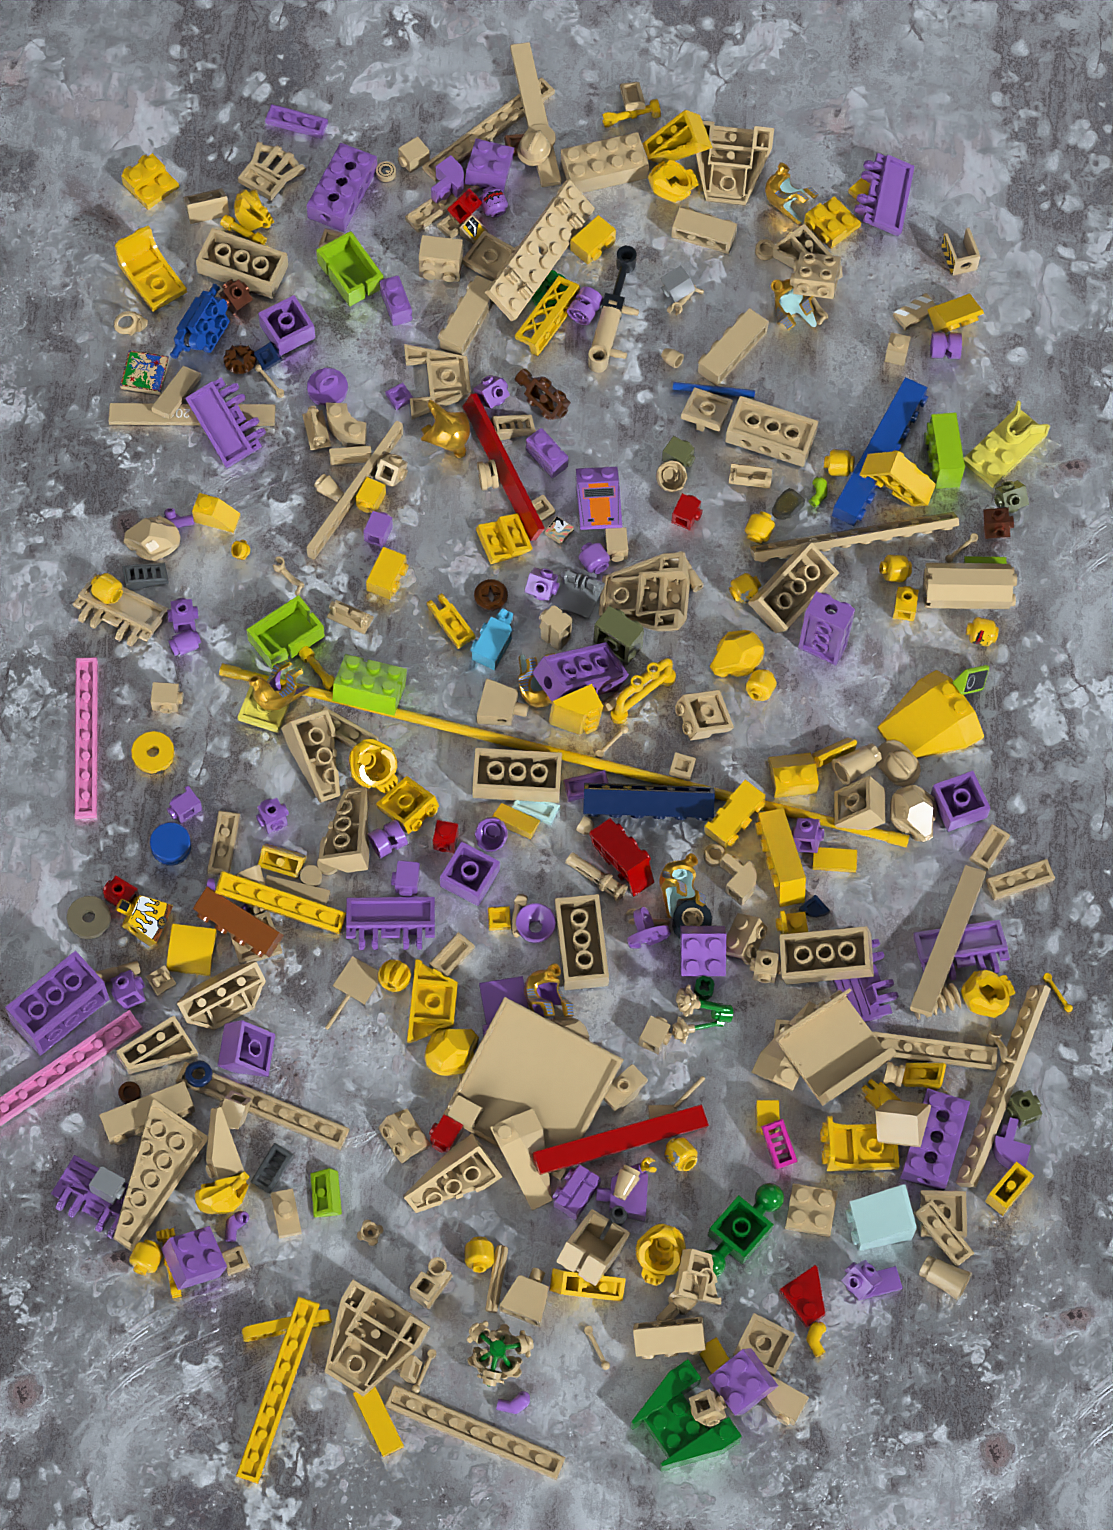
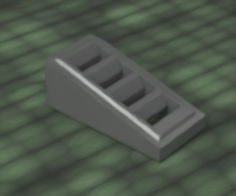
[122,563,169,590]
[250,1143,295,1194]

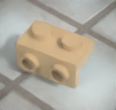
[726,913,768,965]
[378,1108,431,1164]

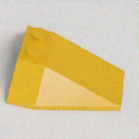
[877,670,984,759]

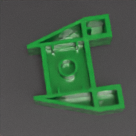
[631,1359,742,1472]

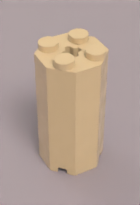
[923,563,1017,609]

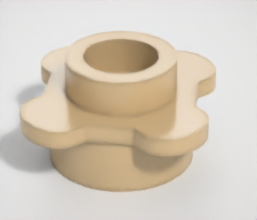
[357,1219,383,1246]

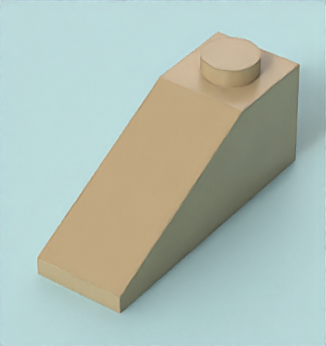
[206,1107,244,1181]
[763,1375,809,1426]

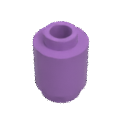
[168,629,201,656]

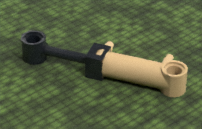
[588,245,639,373]

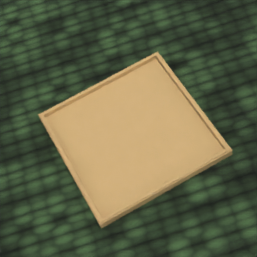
[442,997,624,1180]

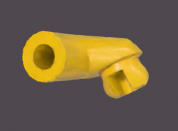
[806,1322,826,1357]

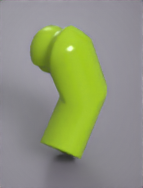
[809,477,828,508]

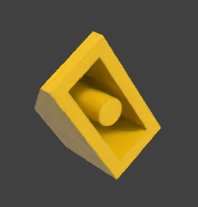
[192,493,240,533]

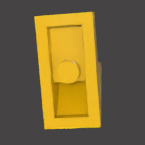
[902,1063,946,1091]

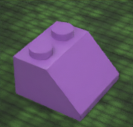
[217,1020,275,1077]

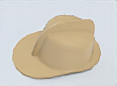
[517,124,556,166]
[877,740,921,787]

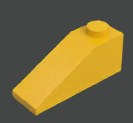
[549,1268,626,1301]

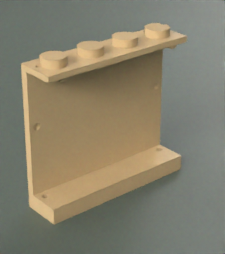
[775,988,897,1106]

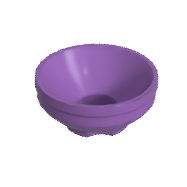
[516,903,556,943]

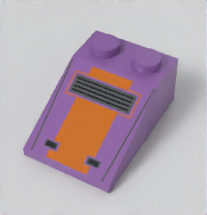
[576,467,622,530]

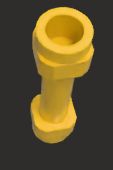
[220,215,267,245]
[298,646,335,691]

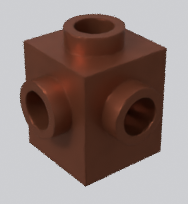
[219,279,253,314]
[983,507,1014,539]

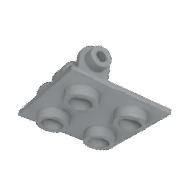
[550,569,605,619]

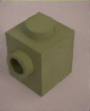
[662,436,696,469]

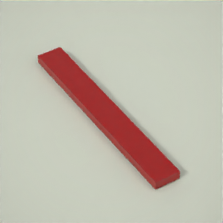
[462,393,545,541]
[532,1104,709,1175]

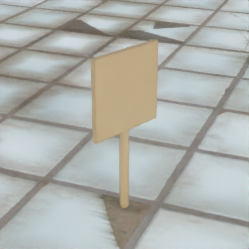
[325,956,379,1030]

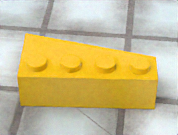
[755,808,806,908]

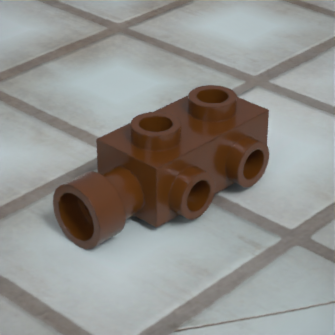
[514,368,571,420]

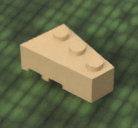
[116,1016,198,1074]

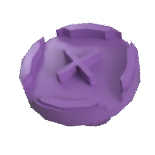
[307,368,348,407]
[627,907,671,949]

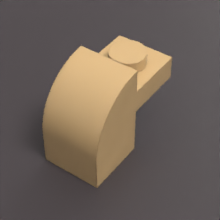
[720,853,757,906]

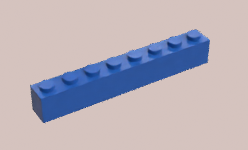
[832,377,929,526]

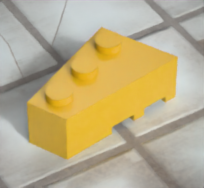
[860,450,936,507]
[704,779,766,849]

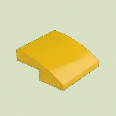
[476,513,533,564]
[166,924,217,976]

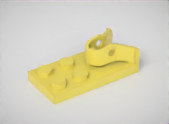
[964,400,1050,488]

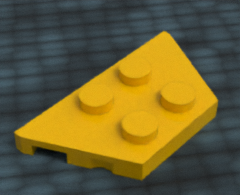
[407,959,458,1043]

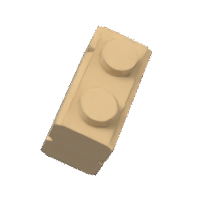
[539,605,572,651]

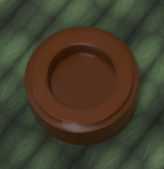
[118,1081,142,1104]

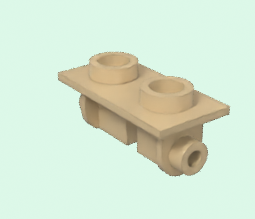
[302,406,331,450]
[729,463,773,489]
[327,600,374,635]

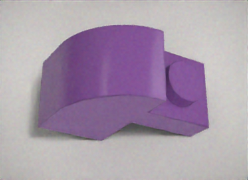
[431,155,464,204]
[992,1117,1031,1169]

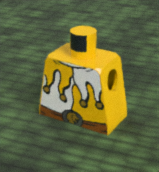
[116,895,173,946]

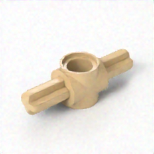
[656,1290,698,1321]

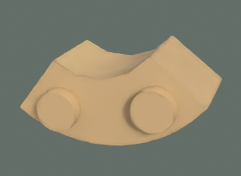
[326,402,367,448]

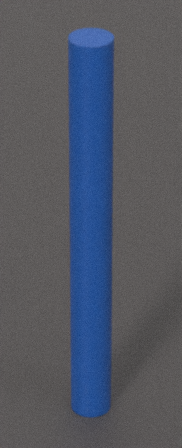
[673,382,755,398]

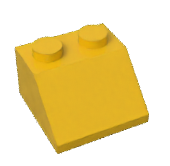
[768,752,819,798]

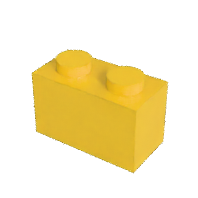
[570,215,616,265]
[366,547,409,600]
[985,1161,1034,1216]

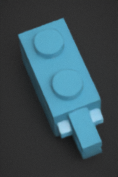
[470,608,513,670]

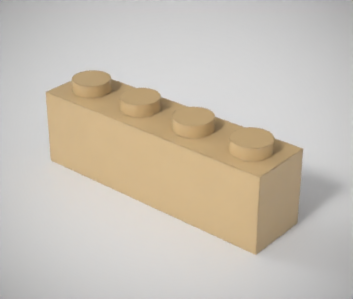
[438,275,494,355]
[698,308,769,386]
[99,1081,195,1145]

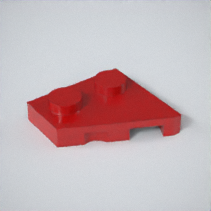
[779,1265,825,1328]

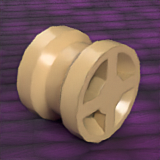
[883,1062,905,1087]

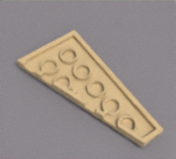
[113,1099,208,1251]

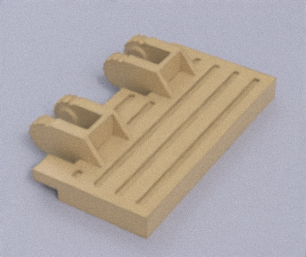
[73,573,169,647]

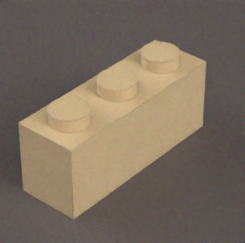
[671,207,737,254]
[633,1317,706,1359]

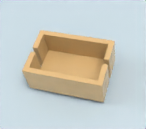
[556,1209,631,1286]

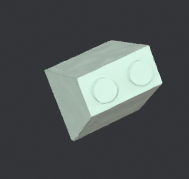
[845,1184,917,1251]

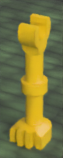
[602,98,661,128]
[156,1228,182,1298]

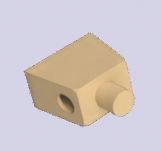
[477,678,529,726]
[499,1268,549,1328]

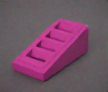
[761,1119,798,1169]

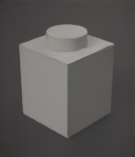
[660,265,696,302]
[89,1166,127,1205]

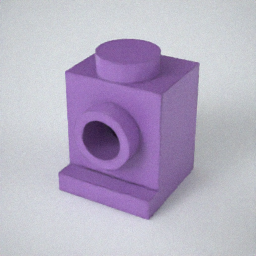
[166,786,202,824]

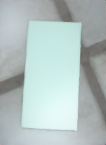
[512,800,560,825]

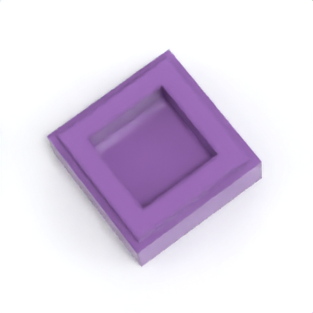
[385,382,413,410]

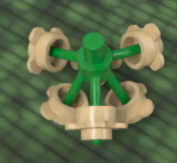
[467,1321,533,1387]

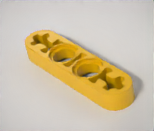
[242,1309,332,1342]

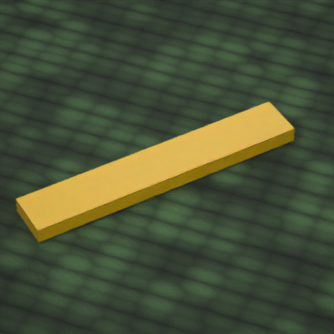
[215,871,346,934]

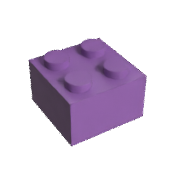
[465,138,514,193]
[258,295,315,356]
[930,771,991,832]
[440,842,500,906]
[680,926,726,976]
[161,1226,227,1290]
[708,1348,778,1416]

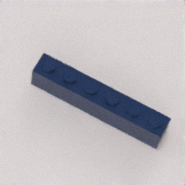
[583,783,715,821]

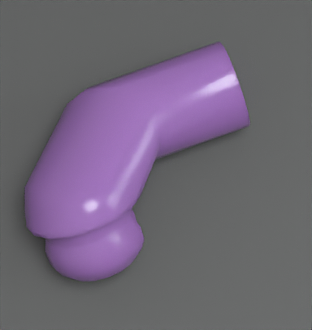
[164,508,195,528]
[225,1211,249,1242]
[496,1391,530,1414]

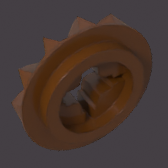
[223,343,256,374]
[474,579,508,612]

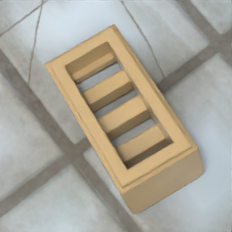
[490,415,536,440]

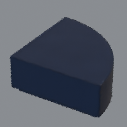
[799,895,830,918]

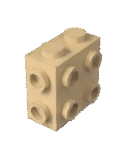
[790,252,841,299]

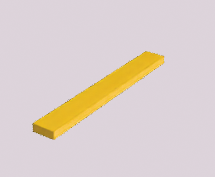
[236,1296,320,1484]

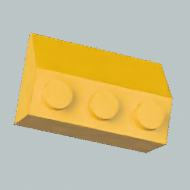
[549,684,603,735]

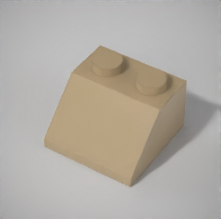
[834,775,885,831]

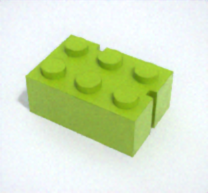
[316,231,383,307]
[924,413,965,489]
[246,595,325,670]
[332,654,407,716]

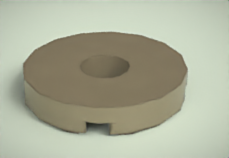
[66,896,111,939]

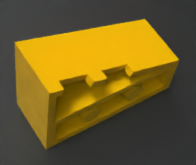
[642,110,713,163]

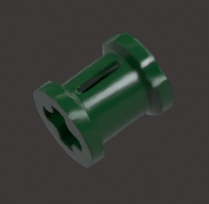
[694,976,715,1000]

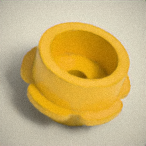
[231,539,250,560]

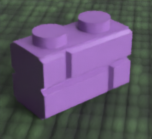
[380,276,412,326]
[526,428,568,478]
[552,1164,601,1220]

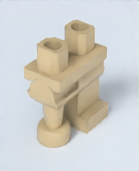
[409,1257,453,1310]

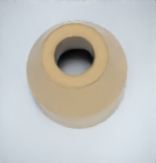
[661,348,684,369]

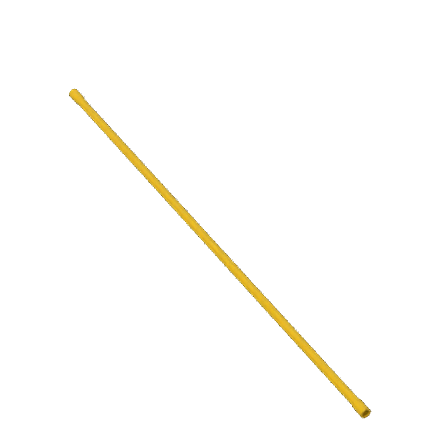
[219,663,910,848]

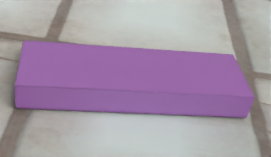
[265,104,328,139]

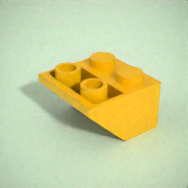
[927,293,984,333]

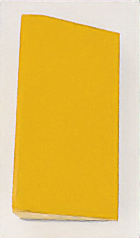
[812,738,857,768]
[492,803,540,840]
[257,844,307,879]

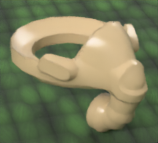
[114,311,148,336]

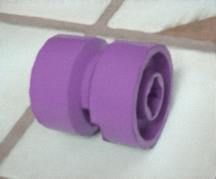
[567,286,603,325]
[930,332,962,359]
[368,820,408,858]

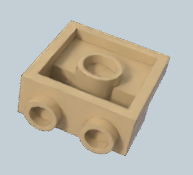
[675,690,734,740]

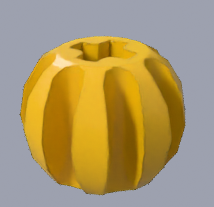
[378,959,411,992]

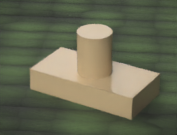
[271,1188,302,1239]

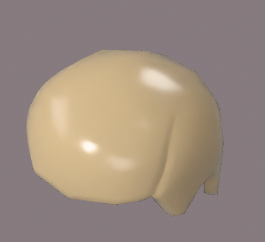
[656,460,687,492]

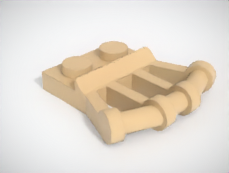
[238,141,306,201]

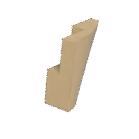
[674,1248,722,1305]

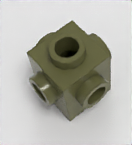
[994,480,1029,513]
[1006,1090,1043,1129]

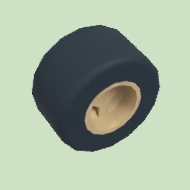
[672,900,712,939]

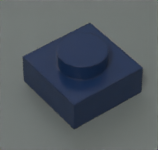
[254,342,283,371]

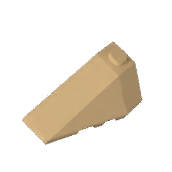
[751,1001,816,1092]
[490,1109,553,1211]

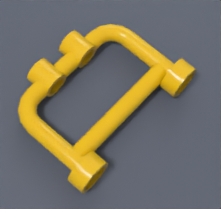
[610,658,676,724]

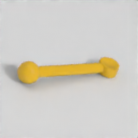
[1043,973,1073,1012]

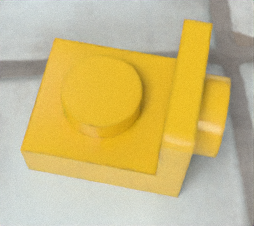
[776,910,809,935]

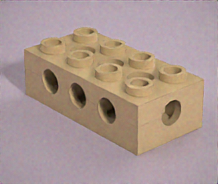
[725,396,819,467]

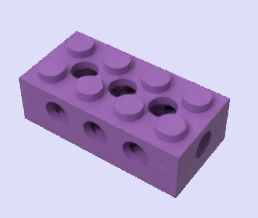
[306,142,377,232]
[798,591,855,666]
[532,642,629,702]
[900,1088,970,1191]

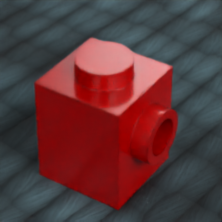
[447,188,482,224]
[671,493,703,530]
[433,820,459,853]
[103,875,139,907]
[429,1114,464,1153]

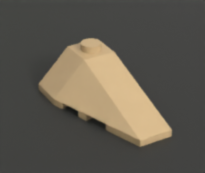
[281,709,340,803]
[319,787,369,873]
[403,1133,502,1213]

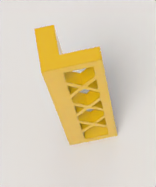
[515,276,580,356]

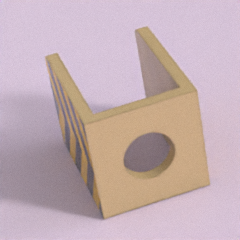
[941,228,980,276]

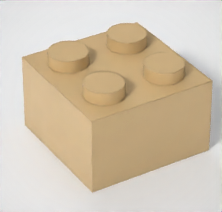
[419,235,463,282]

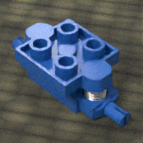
[170,284,230,359]

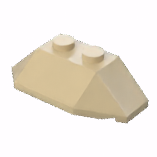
[177,961,266,1030]

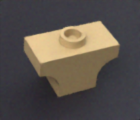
[603,1064,648,1111]

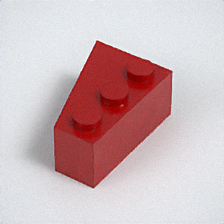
[589,818,655,897]

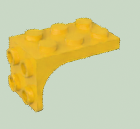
[115,226,187,312]
[820,1116,900,1171]

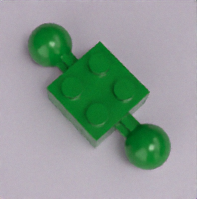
[703,1183,784,1278]

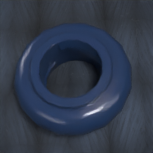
[185,1060,213,1088]

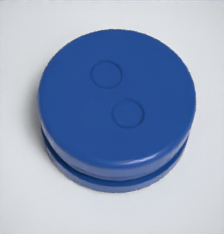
[150,822,191,866]

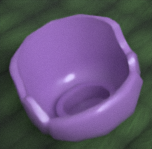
[475,817,508,852]

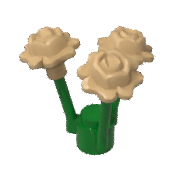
[672,984,733,1044]

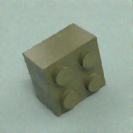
[593,606,644,665]

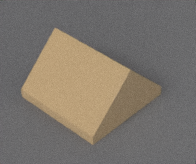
[183,188,229,224]
[875,1099,931,1148]

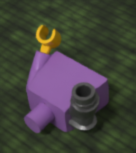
[596,1157,657,1226]

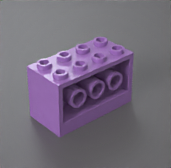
[5,950,110,1056]

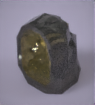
[772,488,805,520]

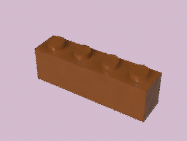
[193,887,284,958]

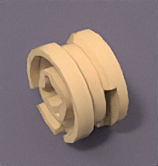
[477,459,499,491]

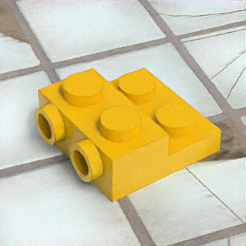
[121,153,179,210]
[804,196,861,248]
[376,776,439,835]

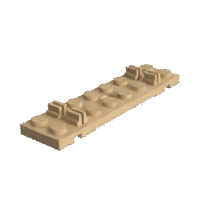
[485,179,595,321]

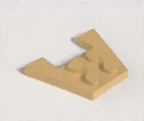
[404,344,471,419]

